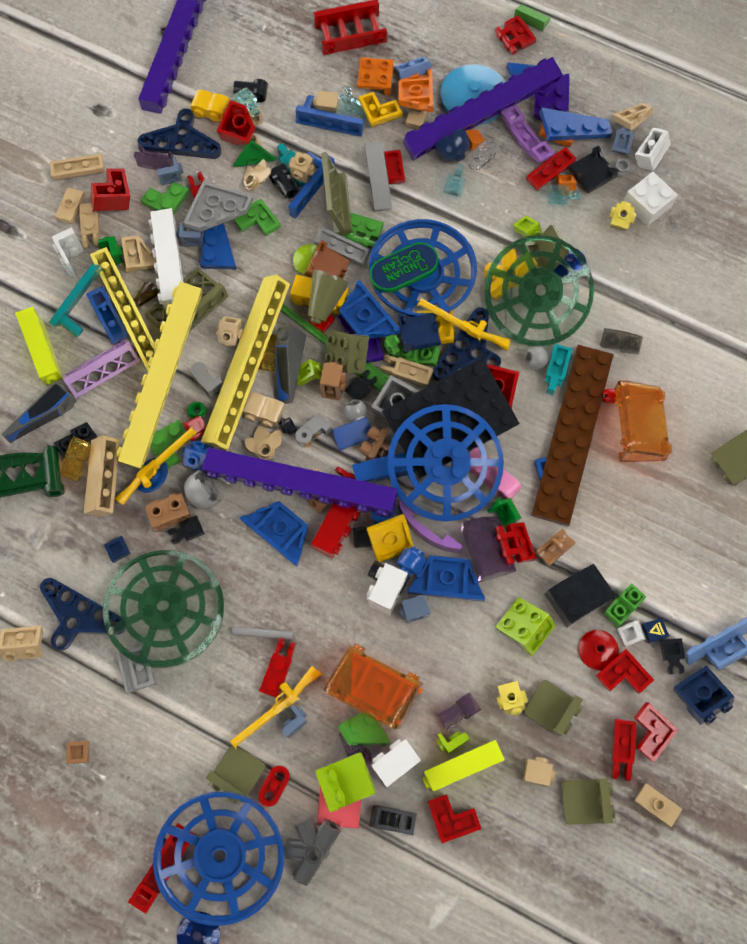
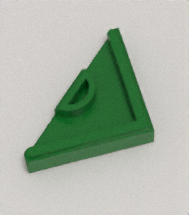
[232,139,277,167]

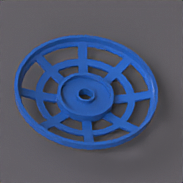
[369,219,477,317]
[387,404,504,522]
[153,792,284,926]

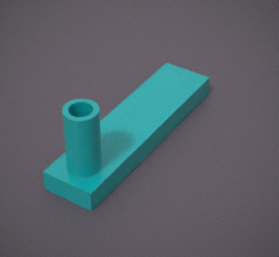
[49,264,102,337]

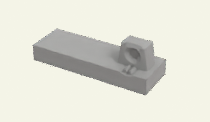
[313,227,369,267]

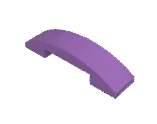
[501,104,555,163]
[398,500,463,553]

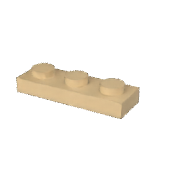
[50,153,105,180]

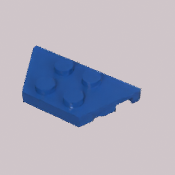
[339,280,401,339]
[240,501,308,567]
[408,555,485,601]

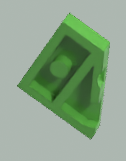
[338,708,390,747]

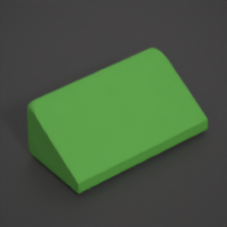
[514,5,551,31]

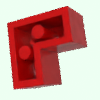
[90,168,130,211]

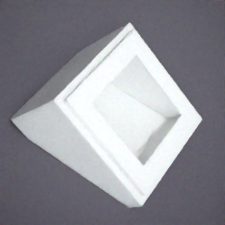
[617,620,647,647]

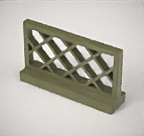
[321,152,353,236]
[145,267,229,332]

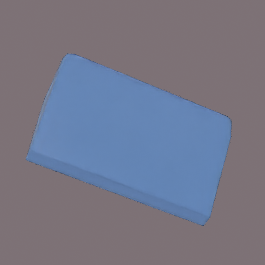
[394,56,431,80]

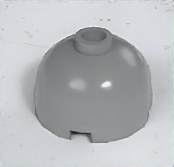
[184,470,221,509]

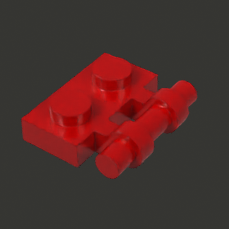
[494,15,537,55]
[495,522,537,565]

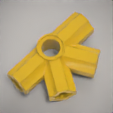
[484,248,538,300]

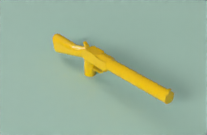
[417,298,510,351]
[114,427,197,505]
[230,666,322,749]

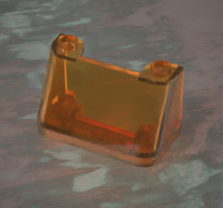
[614,380,672,462]
[323,643,423,729]

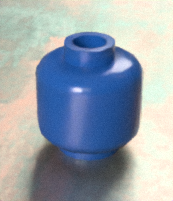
[397,546,426,576]

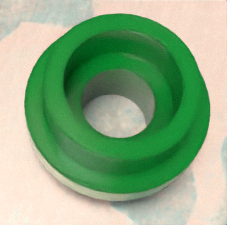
[187,402,206,419]

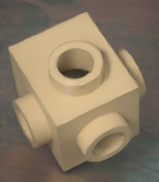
[289,152,316,183]
[216,316,243,347]

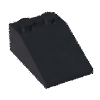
[545,563,616,628]

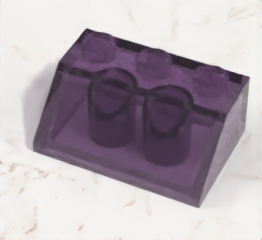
[461,516,517,583]

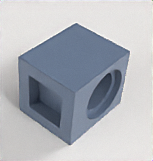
[399,595,430,623]

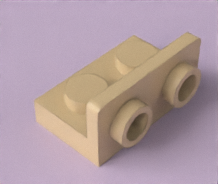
[0,625,44,661]

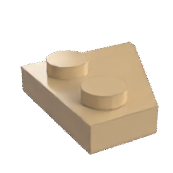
[613,103,653,130]
[121,235,157,272]

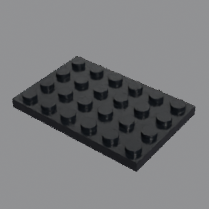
[382,357,520,479]

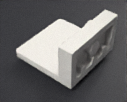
[52,227,84,282]

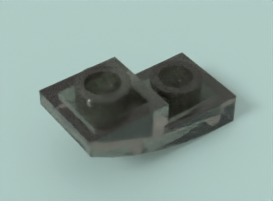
[600,328,643,355]

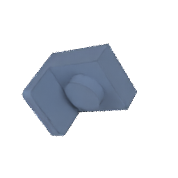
[611,128,635,155]
[157,157,184,185]
[177,222,203,247]
[281,704,307,738]

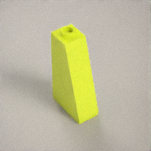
[15,307,63,385]
[422,740,505,792]

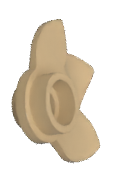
[244,159,271,191]
[245,425,282,460]

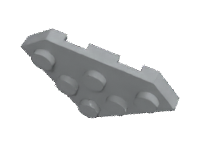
[183,181,254,232]

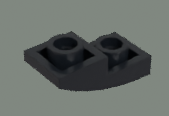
[54,422,97,460]

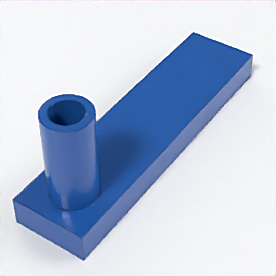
[296,95,364,137]
[288,152,335,219]

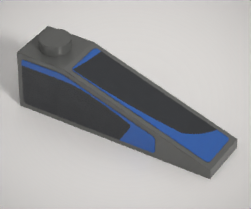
[275,325,306,404]
[1,381,77,443]

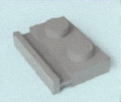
[117,645,156,694]

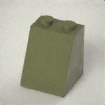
[710,430,747,486]

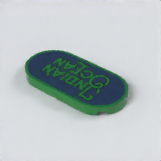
[370,243,439,293]

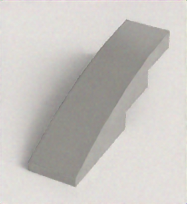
[364,141,392,211]

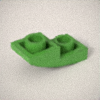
[399,345,440,366]
[603,583,646,628]

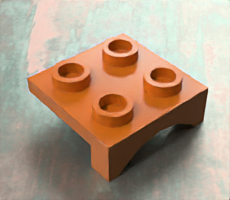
[357,57,394,95]

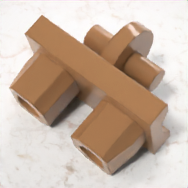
[358,426,391,461]
[536,528,576,567]

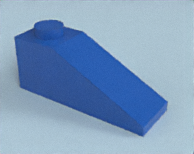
[86,286,129,344]

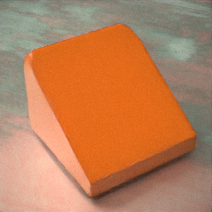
[465,130,487,151]
[556,175,577,195]

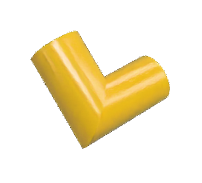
[358,92,403,128]

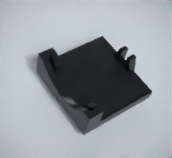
[568,145,619,194]

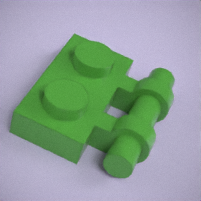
[343,212,384,248]

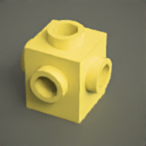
[609,201,637,231]
[497,681,528,716]

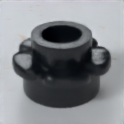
[280,417,296,435]

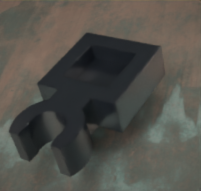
[345,370,378,401]
[167,515,205,544]
[660,638,685,675]

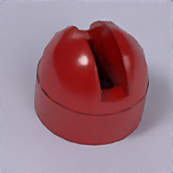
[601,388,616,404]

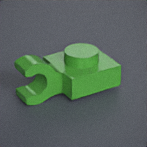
[383,335,400,357]

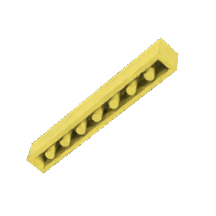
[90,247,156,372]

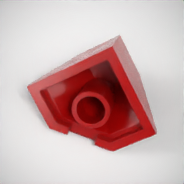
[217,100,256,146]

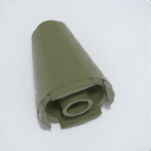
[308,270,348,324]

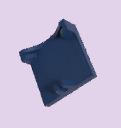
[397,313,441,352]

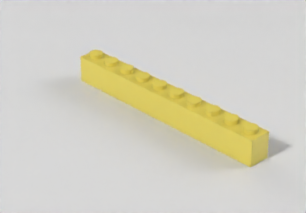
[201,274,290,450]
[116,281,202,469]

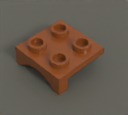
[304,240,350,279]

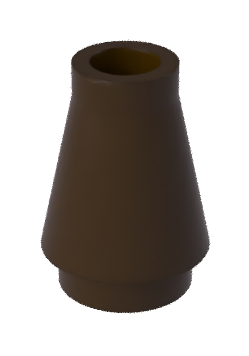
[133,281,160,307]

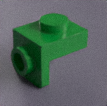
[97,236,124,265]
[487,498,522,528]

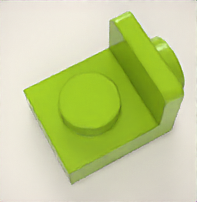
[513,215,542,242]
[297,359,323,387]
[436,731,469,754]

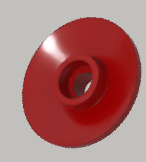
[578,630,619,670]

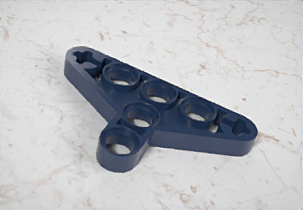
[138,108,222,159]
[433,307,501,381]
[40,578,127,651]

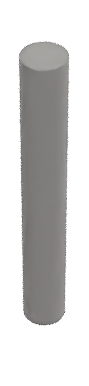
[232,627,293,640]

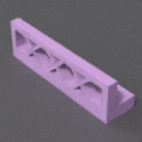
[62,339,140,398]

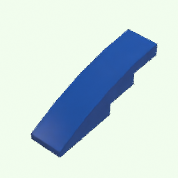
[352,453,415,482]

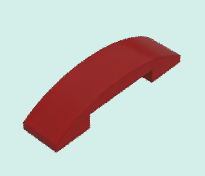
[128,823,195,914]

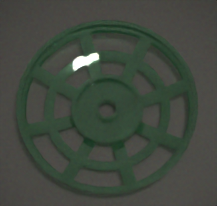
[484,235,594,346]
[103,550,224,668]

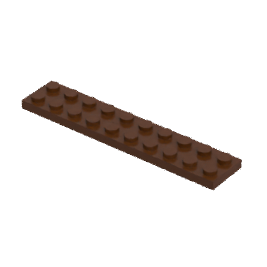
[531,344,614,526]

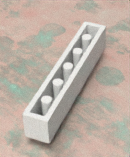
[149,208,184,311]

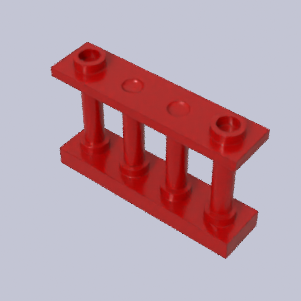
[313,0,387,55]

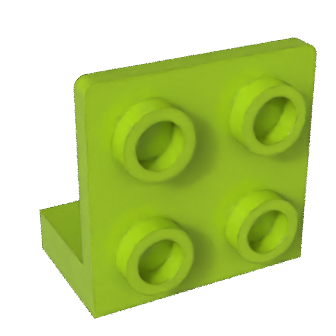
[496,597,556,656]
[315,752,376,813]

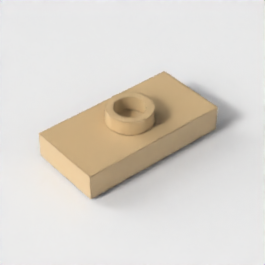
[405,108,428,129]
[54,187,85,224]
[634,783,682,827]

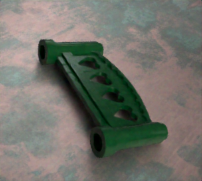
[0,446,65,498]

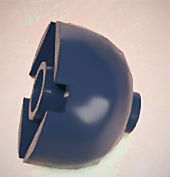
[434,128,470,162]

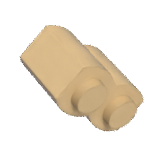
[242,391,286,428]

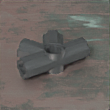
[284,818,342,886]

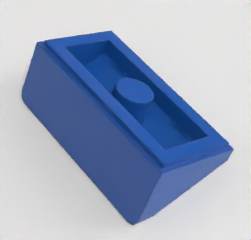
[332,417,371,451]

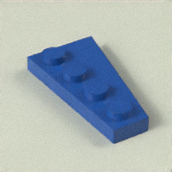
[539,108,613,141]

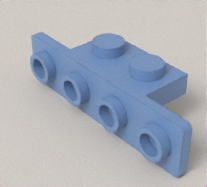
[686,617,747,671]

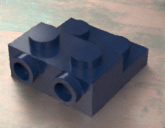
[673,665,734,725]

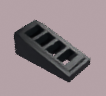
[369,805,417,835]

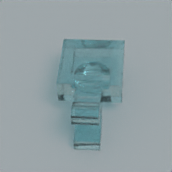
[338,85,364,116]
[232,87,260,117]
[444,164,466,197]
[548,184,581,204]

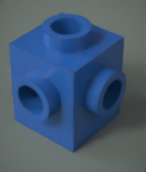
[182,441,214,471]

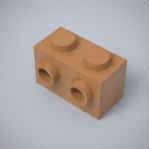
[320,362,347,401]
[145,493,192,532]

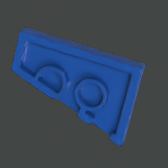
[200,223,237,270]

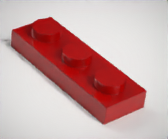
[526,146,577,191]

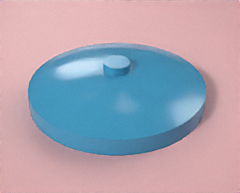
[440,64,505,125]

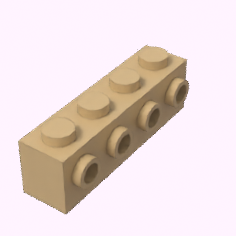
[84,435,120,517]

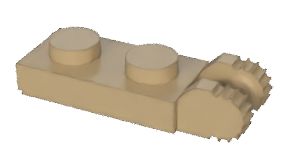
[79,203,101,248]
[379,355,434,387]

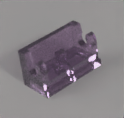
[134,145,174,171]

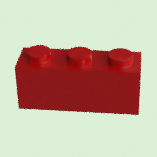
[311,503,361,559]

